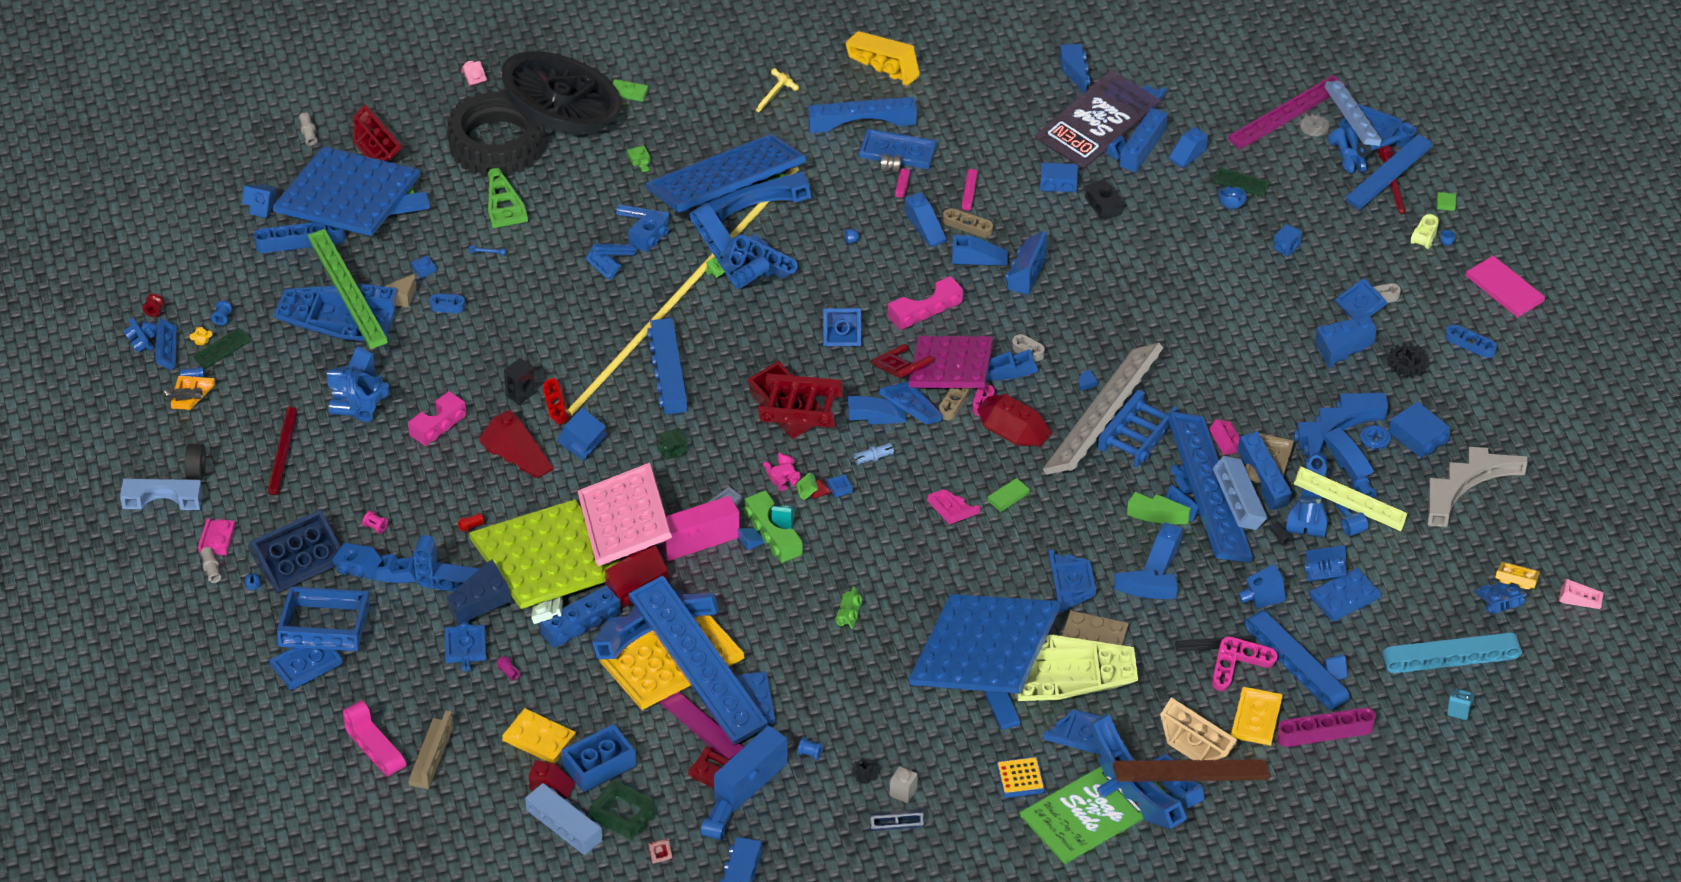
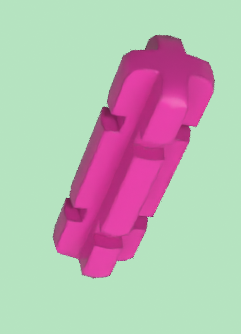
[895,168,910,198]

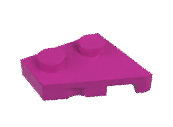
[927,489,980,525]

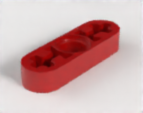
[543,378,569,425]

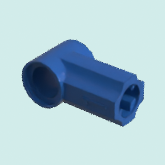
[701,800,733,841]

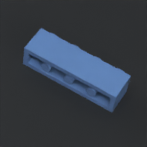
[1213,456,1267,530]
[525,783,602,855]

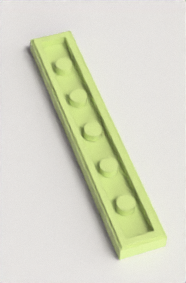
[1294,466,1407,531]

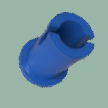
[180,366,205,378]

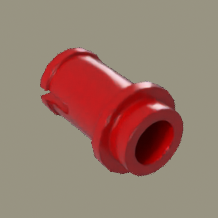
[458,513,484,532]

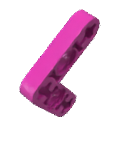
[1212,637,1277,691]

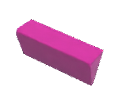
[1209,419,1240,455]

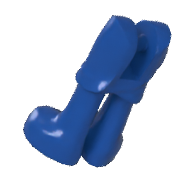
[1328,127,1367,174]

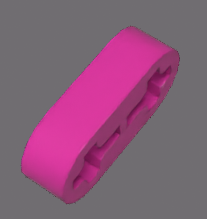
[972,384,994,416]

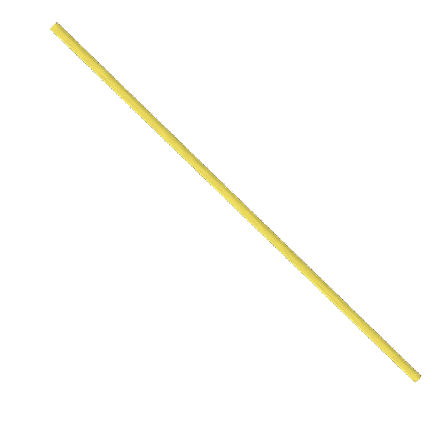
[568,167,799,416]

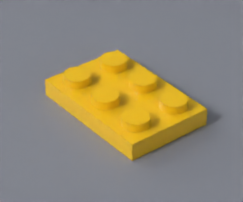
[1231,687,1283,746]
[502,708,576,764]

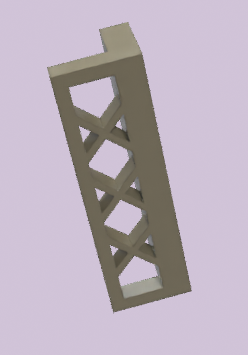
[408,711,453,789]

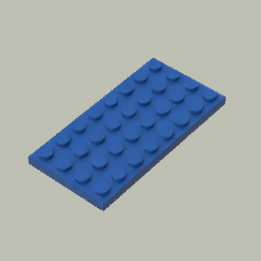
[645,133,806,212]

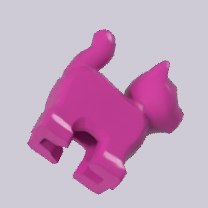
[763,452,801,491]

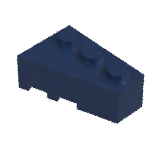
[447,559,511,625]

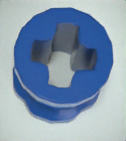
[211,301,232,325]
[1352,476,1377,498]
[798,737,824,760]

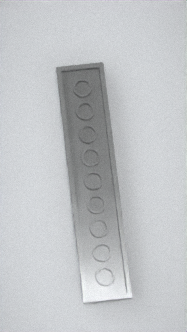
[1043,343,1163,475]

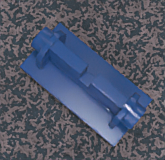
[1166,485,1201,522]

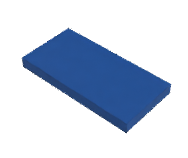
[859,129,937,169]

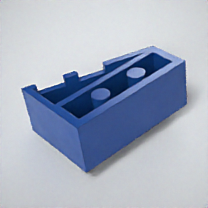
[1315,315,1376,368]

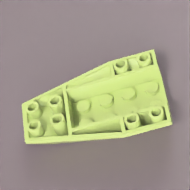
[1015,635,1138,701]

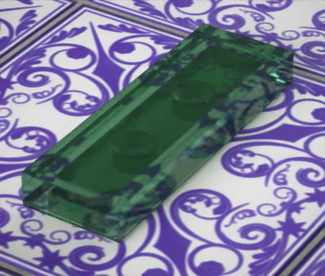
[1213,167,1270,198]
[194,327,251,369]

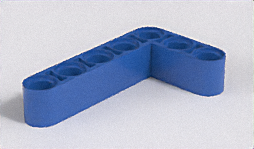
[690,203,770,289]
[254,222,345,253]
[413,535,479,592]

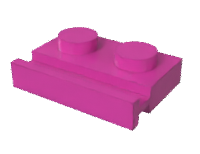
[198,518,235,555]

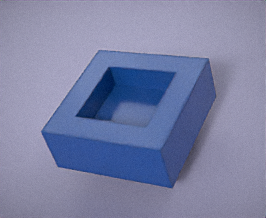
[411,256,437,278]
[827,474,853,498]

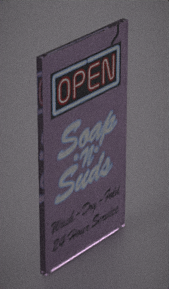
[1035,70,1161,170]

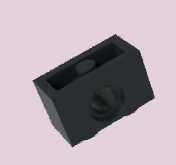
[1085,179,1124,221]
[504,358,535,405]

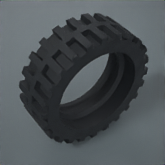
[447,89,545,177]

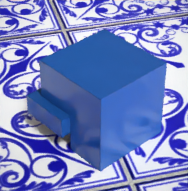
[557,407,607,461]

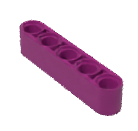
[1277,708,1376,747]

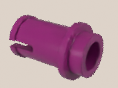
[496,656,521,681]

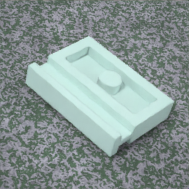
[532,596,563,624]

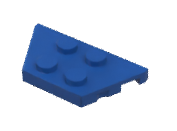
[1048,550,1096,612]
[1043,709,1113,755]

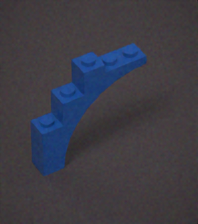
[1294,393,1388,469]
[592,590,719,659]
[1089,714,1187,829]

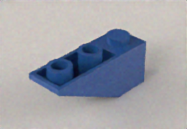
[1060,44,1090,93]
[952,235,1008,265]

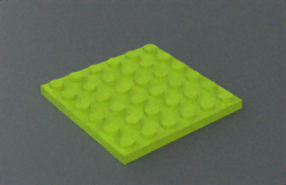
[469,499,622,609]

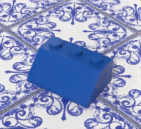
[1006,231,1047,295]

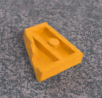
[171,376,215,410]

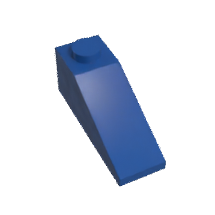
[905,192,947,248]
[1143,522,1183,575]

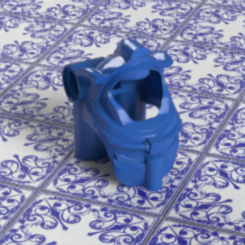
[327,366,389,422]

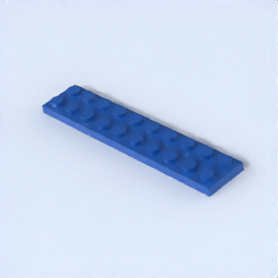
[1168,411,1253,563]
[629,576,768,746]

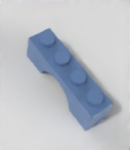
[120,479,203,510]

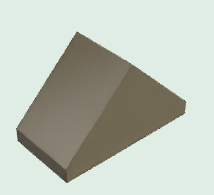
[385,274,416,307]

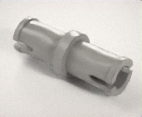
[299,112,317,146]
[201,547,221,583]

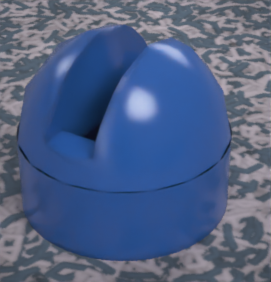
[845,229,859,244]
[1440,230,1455,246]
[245,573,261,590]

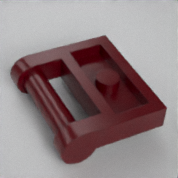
[688,746,730,789]

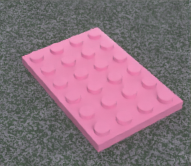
[578,463,672,566]

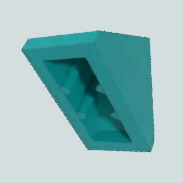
[772,504,796,529]

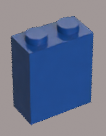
[1389,402,1450,458]

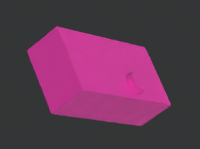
[658,496,739,561]

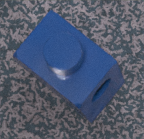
[1238,564,1286,609]

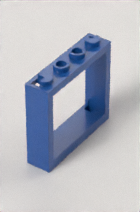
[277,587,370,651]

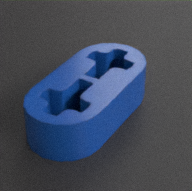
[430,294,465,313]

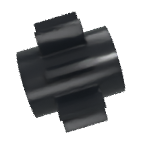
[852,758,878,784]

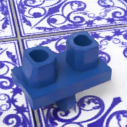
[123,318,157,353]

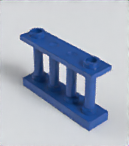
[1098,390,1177,468]

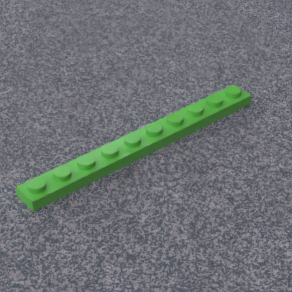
[308,229,388,349]

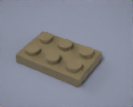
[1245,433,1294,482]
[1062,611,1129,645]

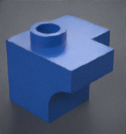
[242,184,278,218]

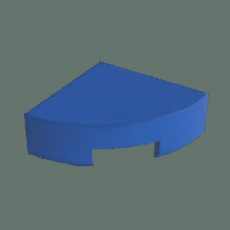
[1079,369,1098,391]

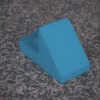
[1447,688,1475,720]

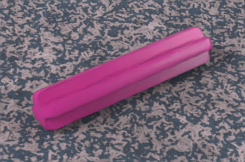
[962,169,977,211]

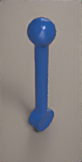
[469,245,506,255]

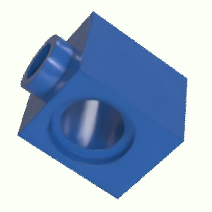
[1273,224,1302,257]

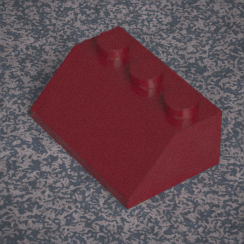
[605,545,668,610]

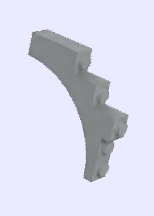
[1428,447,1527,527]

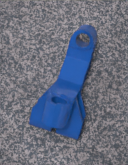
[1286,452,1328,538]

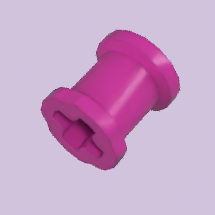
[362,510,388,534]

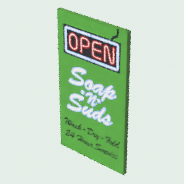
[1019,754,1167,864]

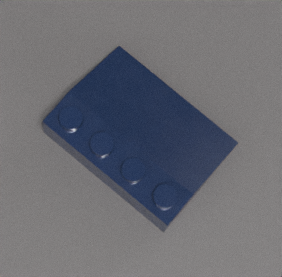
[248,509,341,593]

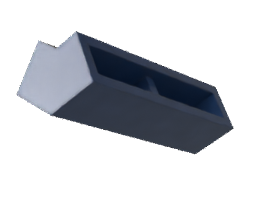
[870,809,923,831]

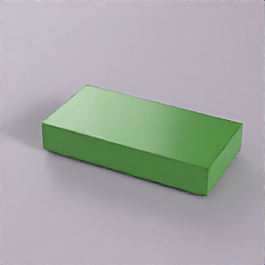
[988,478,1030,512]

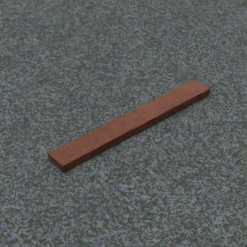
[1112,759,1270,782]

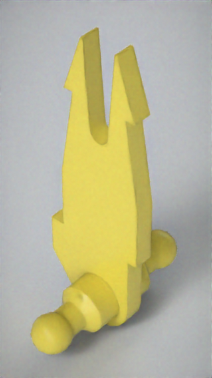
[756,69,799,112]

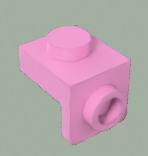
[461,61,487,87]

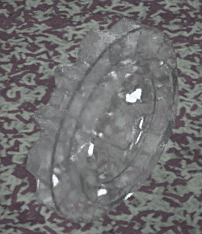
[1300,114,1329,136]

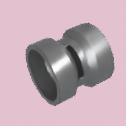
[881,154,901,173]

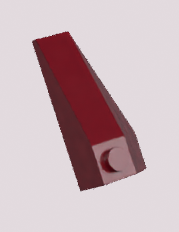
[479,409,554,479]

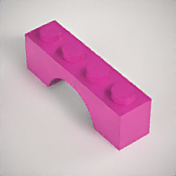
[888,276,963,330]

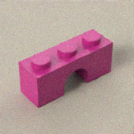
[408,391,466,446]

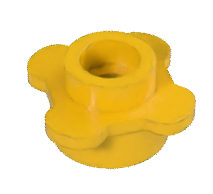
[190,327,212,345]

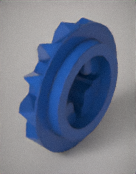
[1360,425,1391,451]

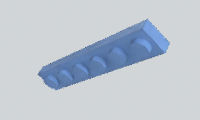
[1325,81,1382,146]

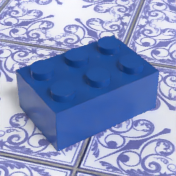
[561,724,636,793]

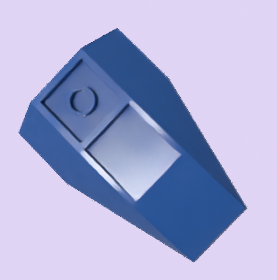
[274,284,397,341]

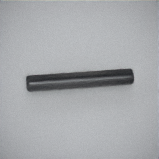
[1175,635,1254,652]

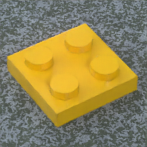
[1496,561,1540,589]

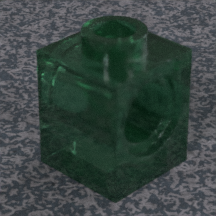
[656,428,687,460]

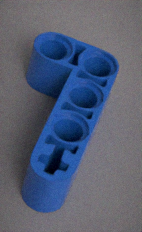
[722,235,797,278]

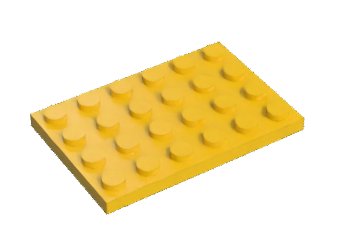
[600,615,744,710]

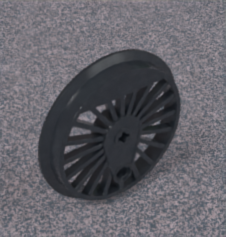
[501,51,622,133]

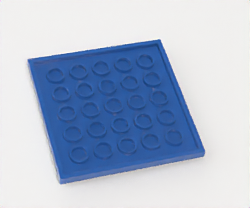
[273,146,421,236]
[909,594,1061,694]

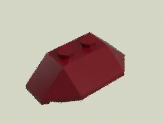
[353,104,404,161]
[977,394,1052,447]

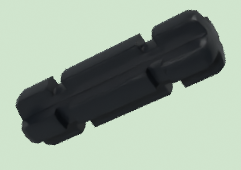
[164,388,202,400]

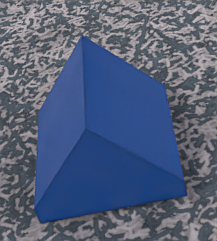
[1106,135,1126,160]

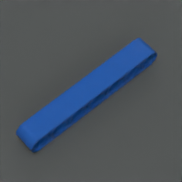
[1245,610,1350,710]

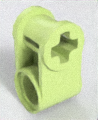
[1411,214,1438,249]

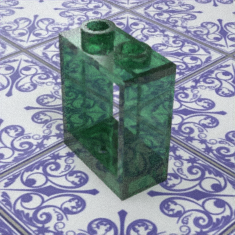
[590,779,656,841]

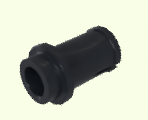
[1270,522,1292,546]

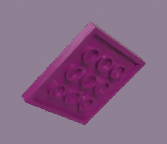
[909,336,993,388]

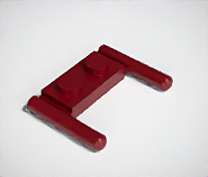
[871,344,934,378]

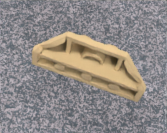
[1160,698,1237,760]

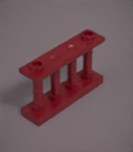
[758,373,844,428]

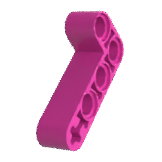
[343,700,406,777]

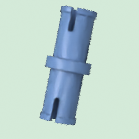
[854,443,894,465]

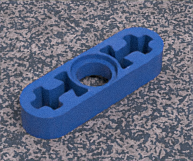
[1445,325,1497,358]

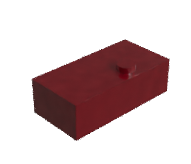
[748,361,822,439]

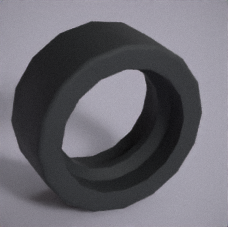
[185,443,206,480]

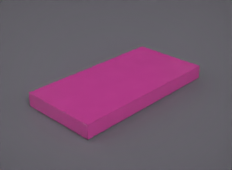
[1466,256,1545,318]

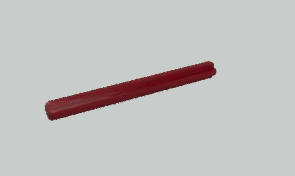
[268,406,297,496]

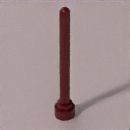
[1378,146,1405,215]

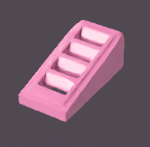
[1559,579,1603,609]

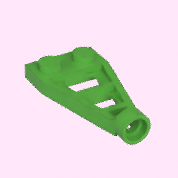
[488,168,528,228]

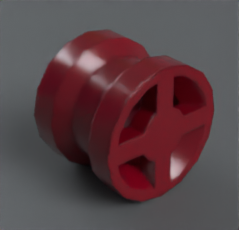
[142,294,165,317]

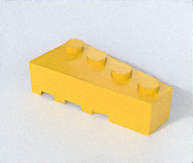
[846,31,920,86]

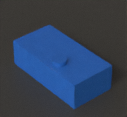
[714,725,787,813]

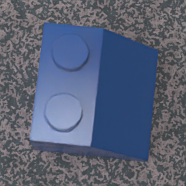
[823,308,861,346]

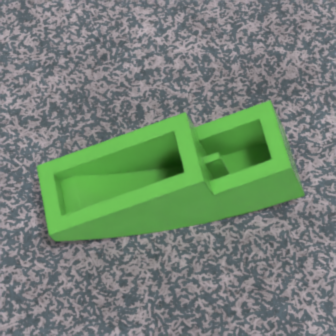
[1127,492,1191,524]

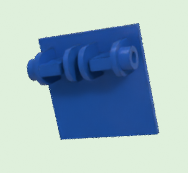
[1305,545,1347,581]
[1473,581,1527,614]

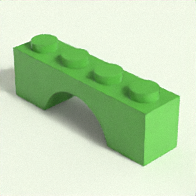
[743,490,802,563]

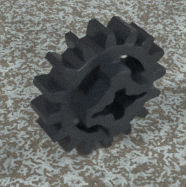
[1387,343,1429,378]

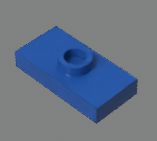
[586,251,621,280]

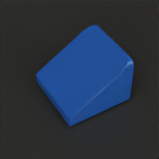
[738,528,764,550]
[1324,654,1347,680]

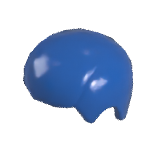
[1218,186,1247,209]

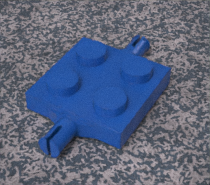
[445,621,486,672]

